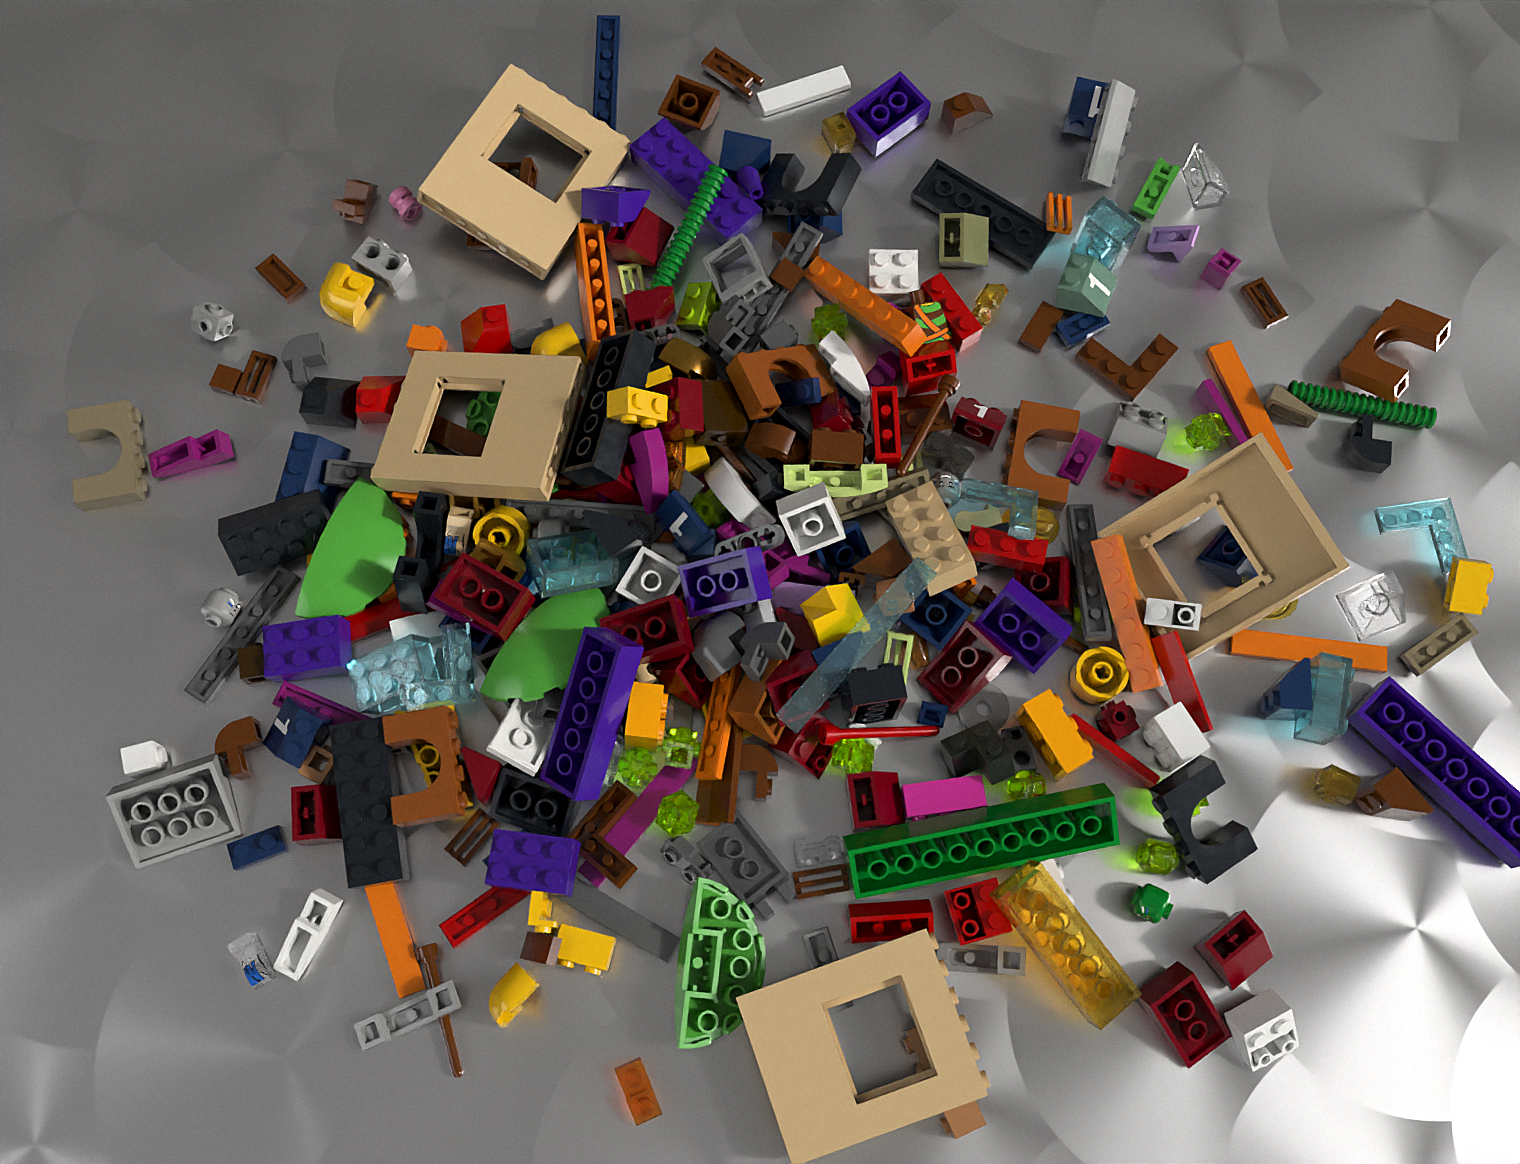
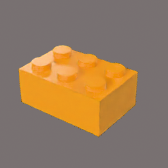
[625,682,668,753]
[1014,689,1094,782]

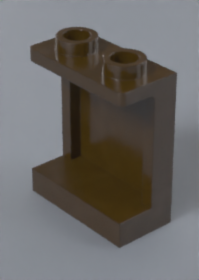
[692,378,750,446]

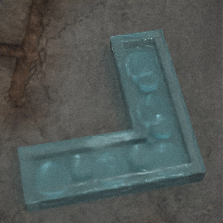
[959,477,1039,540]
[1374,497,1469,575]
[399,623,476,711]

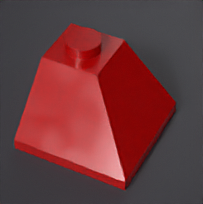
[460,304,514,354]
[356,376,406,424]

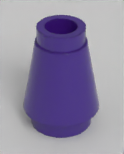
[736,166,763,200]

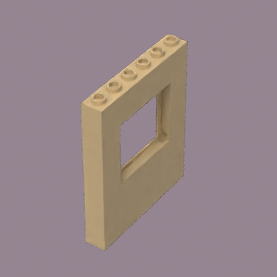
[417,63,633,280]
[370,351,587,502]
[1097,432,1350,661]
[736,929,991,1164]

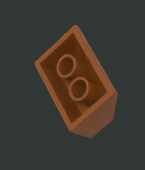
[727,654,790,745]

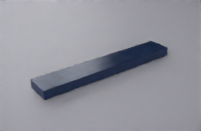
[593,15,621,131]

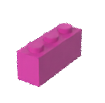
[900,774,987,822]

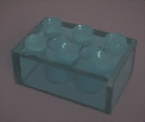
[1070,196,1142,273]
[526,529,619,598]
[346,634,442,715]
[1293,652,1355,745]

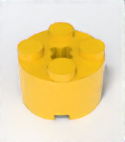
[473,505,531,555]
[1070,647,1129,705]

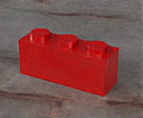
[920,272,983,353]
[869,386,902,469]
[1103,445,1189,498]
[967,525,1049,574]
[848,899,934,943]

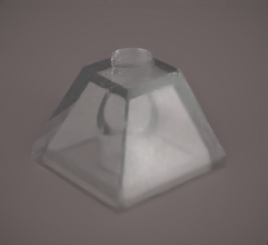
[1181,143,1229,210]
[1336,570,1406,642]

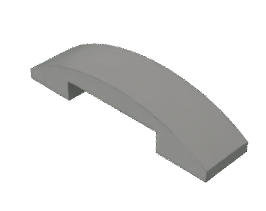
[934,941,1026,976]
[354,980,462,1051]

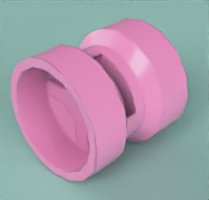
[389,186,423,220]

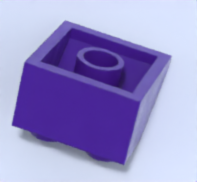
[581,185,650,227]

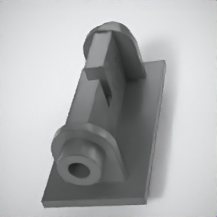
[698,334,733,381]
[660,833,714,884]

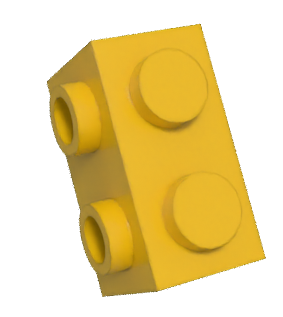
[607,386,668,428]
[1443,556,1494,615]
[557,923,617,975]

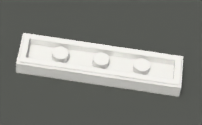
[756,65,851,116]

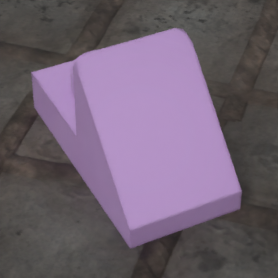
[1147,225,1199,262]

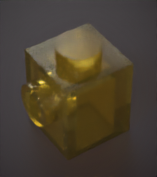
[821,111,856,153]
[1313,764,1362,806]

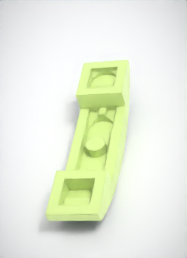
[783,464,888,497]

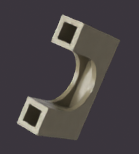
[67,400,147,511]

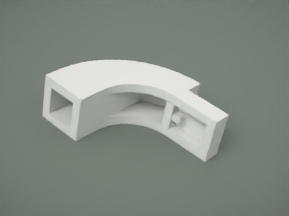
[704,456,776,530]

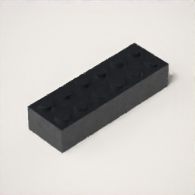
[560,329,657,487]
[329,716,410,890]

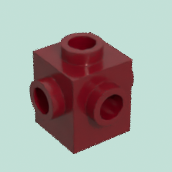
[1095,700,1140,743]

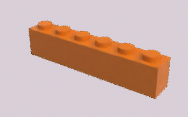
[573,223,616,361]
[803,256,927,357]
[1091,534,1165,693]

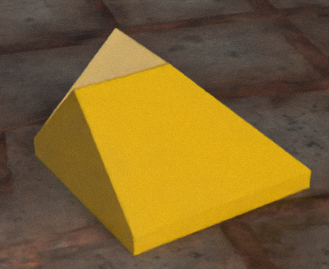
[800,583,871,648]

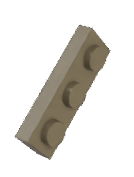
[1399,613,1479,677]

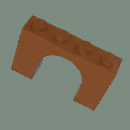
[1339,299,1451,403]
[725,344,840,420]
[1000,400,1081,511]
[382,705,468,828]

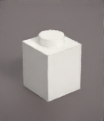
[120,741,167,779]

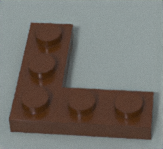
[1075,333,1179,402]
[566,780,638,889]

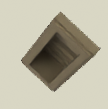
[1263,384,1318,428]

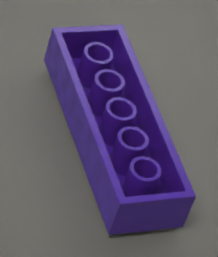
[629,117,762,250]
[539,627,644,801]

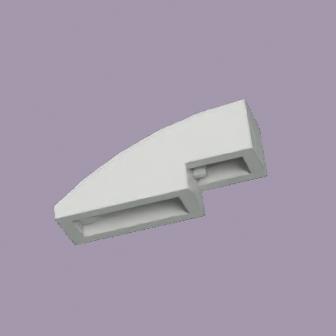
[818,330,870,407]
[389,611,453,651]
[273,888,343,981]

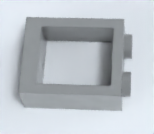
[702,233,773,306]

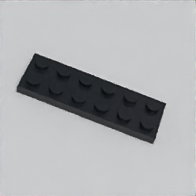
[910,159,1057,269]

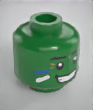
[1130,883,1174,924]

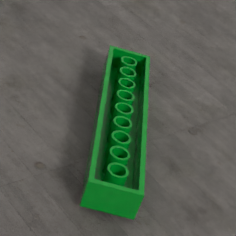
[842,783,1120,899]

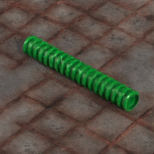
[645,164,728,291]
[1287,380,1437,429]

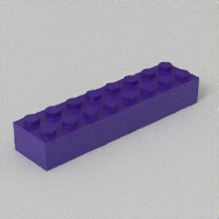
[1345,676,1520,869]

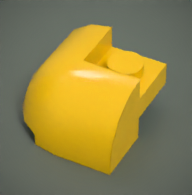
[319,262,375,327]
[530,321,588,368]
[488,961,540,1028]

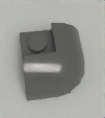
[691,610,746,682]

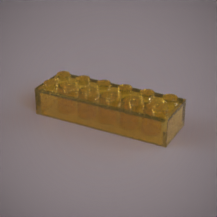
[989,859,1142,1030]

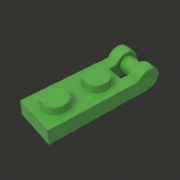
[1131,157,1181,220]

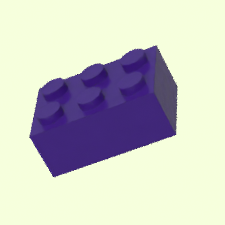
[845,71,931,157]
[678,546,773,618]
[973,577,1073,674]
[262,615,353,683]
[484,829,581,898]

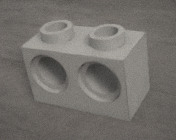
[351,236,412,293]

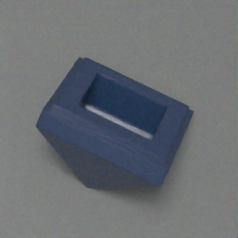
[917,701,948,728]

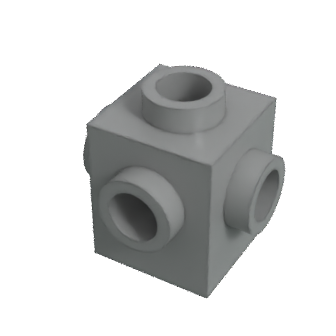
[190,301,234,341]

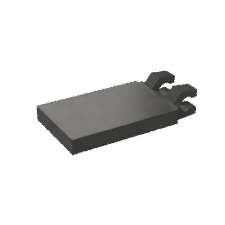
[696,810,796,922]

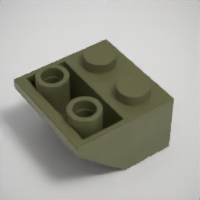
[939,213,989,268]

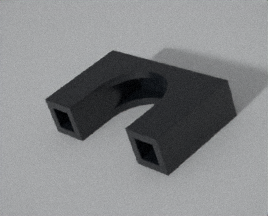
[754,153,862,217]
[392,491,449,614]
[1149,754,1258,885]

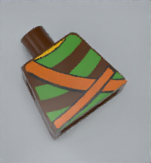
[899,289,953,344]

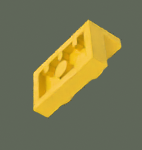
[528,891,561,935]

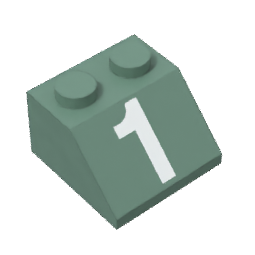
[1056,252,1118,317]

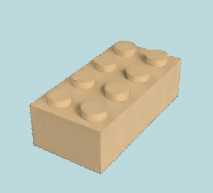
[885,481,977,596]

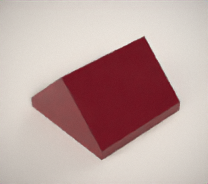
[461,747,503,807]

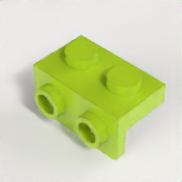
[675,282,722,335]

